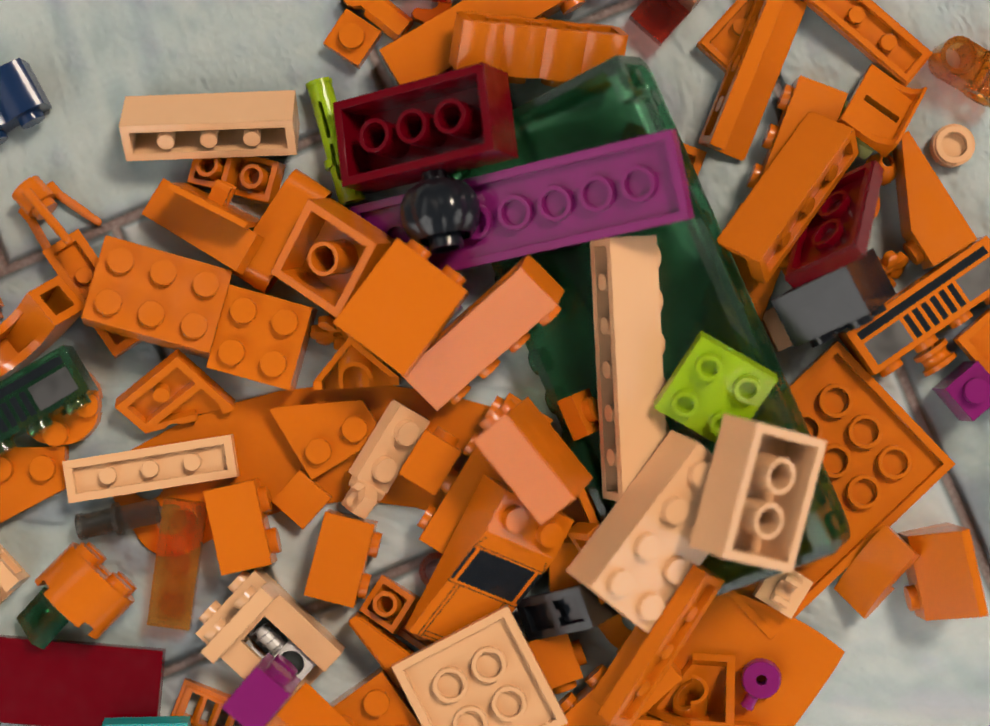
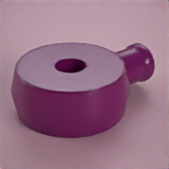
[740,658,782,711]

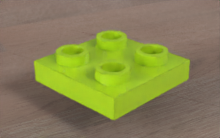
[654,331,778,443]

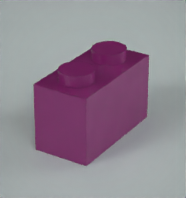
[221,652,301,726]

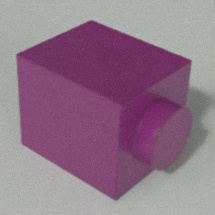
[932,361,990,421]

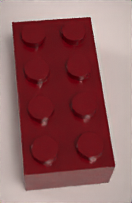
[333,62,518,194]

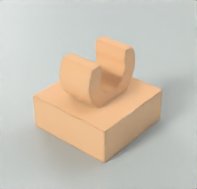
[752,568,814,619]

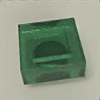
[16,587,69,650]

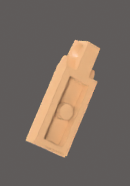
[341,400,431,519]

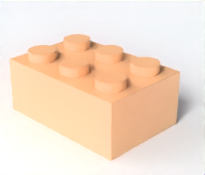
[689,414,827,573]

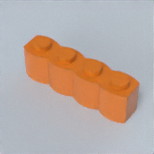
[449,11,628,91]

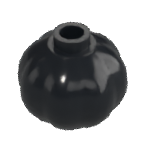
[400,169,481,254]

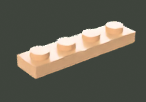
[62,434,240,503]

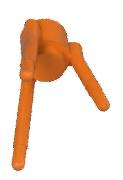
[12,176,102,275]

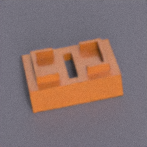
[838,64,928,158]

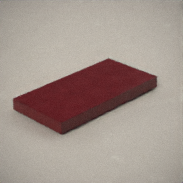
[0,635,166,726]

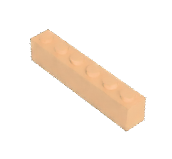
[590,235,669,502]

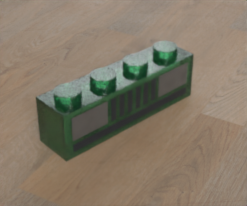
[0,345,98,457]

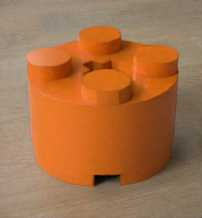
[35,542,137,639]

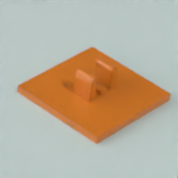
[167,179,260,228]

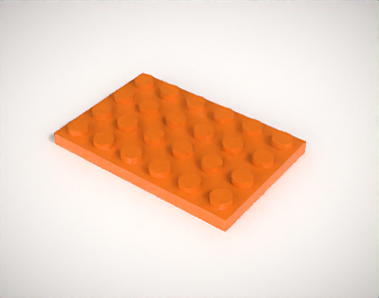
[702,341,955,640]

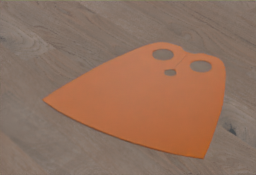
[642,588,845,726]

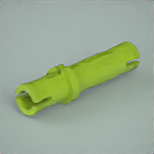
[305,77,365,206]

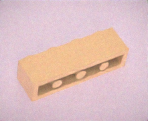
[119,90,300,161]

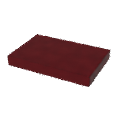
[785,160,884,289]

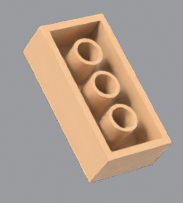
[566,430,713,634]

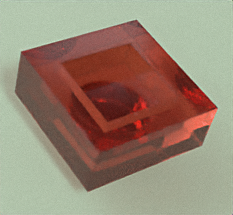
[629,0,690,46]

